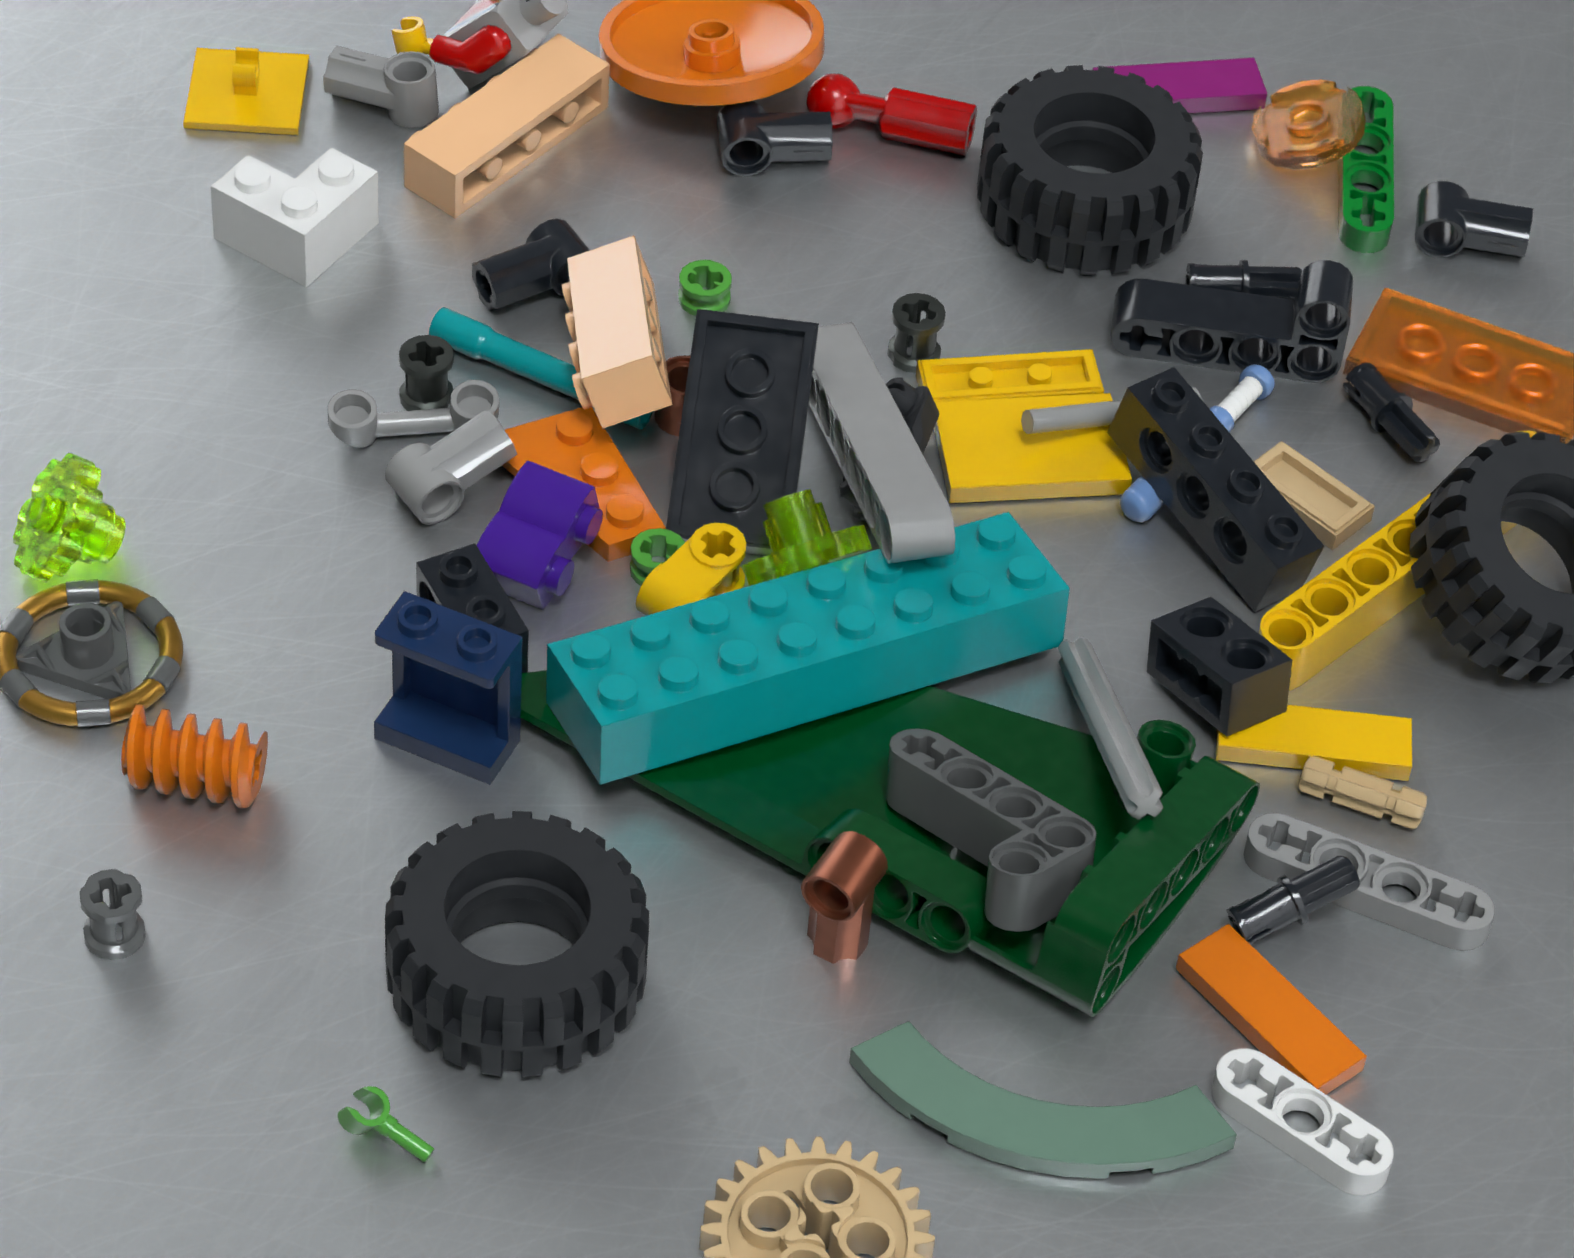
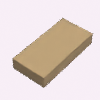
[1254,441,1375,550]

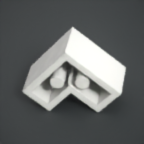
[211,147,379,287]

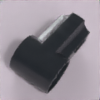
[716,101,833,176]
[1415,181,1533,257]
[472,218,590,311]

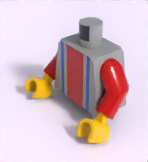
[391,0,568,89]

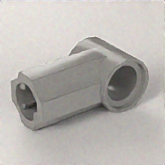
[323,46,439,128]
[385,410,518,525]

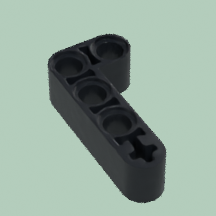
[1110,260,1353,383]

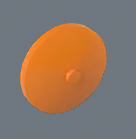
[599,0,825,106]

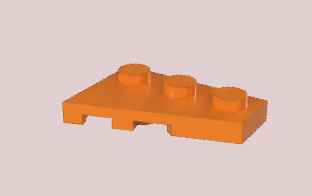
[501,407,666,562]

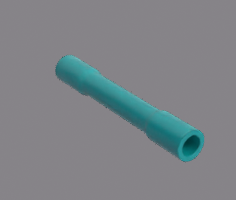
[429,307,653,430]

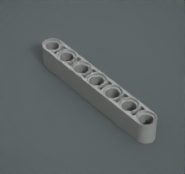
[809,322,955,564]

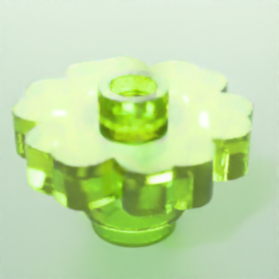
[13,453,126,582]
[742,489,872,586]

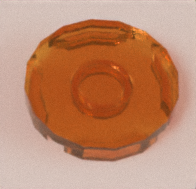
[1252,79,1366,170]

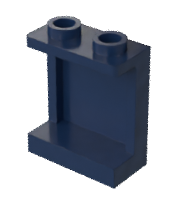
[374,591,522,785]

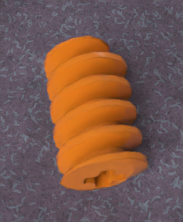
[121,704,268,808]

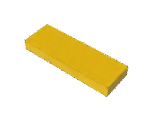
[915,349,1104,401]
[1215,705,1412,781]

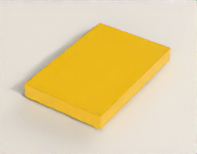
[934,393,1132,503]

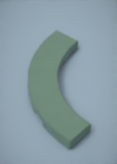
[849,1021,1237,1179]

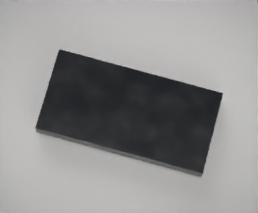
[666,309,819,559]

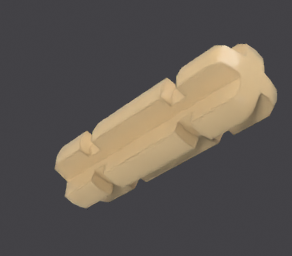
[1299,756,1427,830]

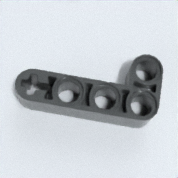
[886,728,1097,932]

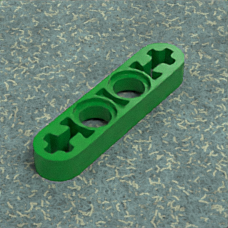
[1338,86,1394,253]

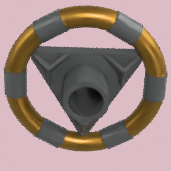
[0,579,183,727]

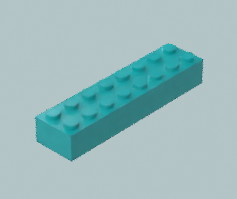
[546,512,1070,785]

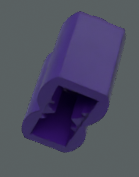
[476,460,603,610]

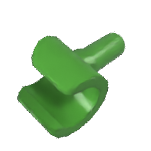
[337,1086,435,1163]

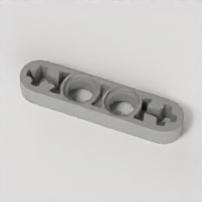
[1243,813,1495,951]

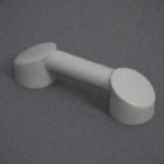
[328,380,500,447]

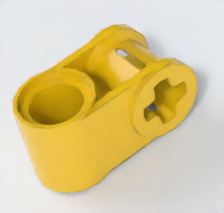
[636,522,746,616]

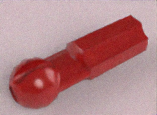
[806,73,977,156]

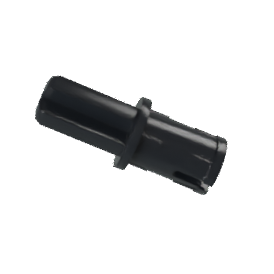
[1185,260,1302,300]
[1343,362,1440,462]
[1226,856,1360,945]

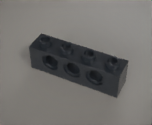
[1107,367,1325,612]

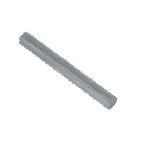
[1058,637,1163,819]

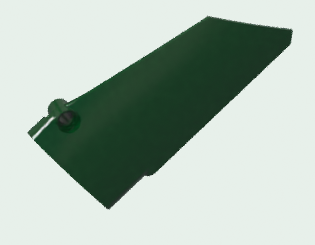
[521,670,1260,1017]

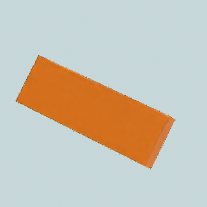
[1176,924,1367,1095]

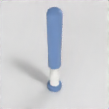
[1120,364,1275,522]

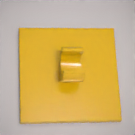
[183,47,309,135]

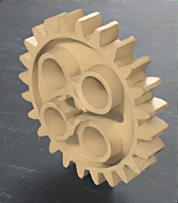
[699,1136,935,1258]

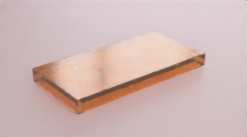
[1343,288,1574,444]

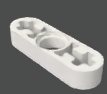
[1212,1048,1394,1196]

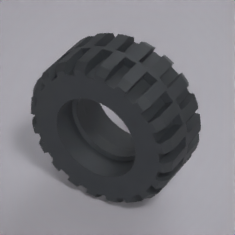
[977,65,1203,276]
[1409,432,1574,683]
[385,811,649,1077]

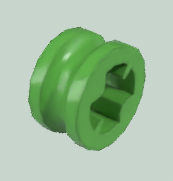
[678,260,732,316]
[630,528,685,586]

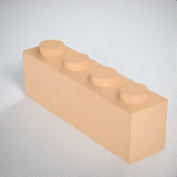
[403,33,610,219]
[562,235,672,429]

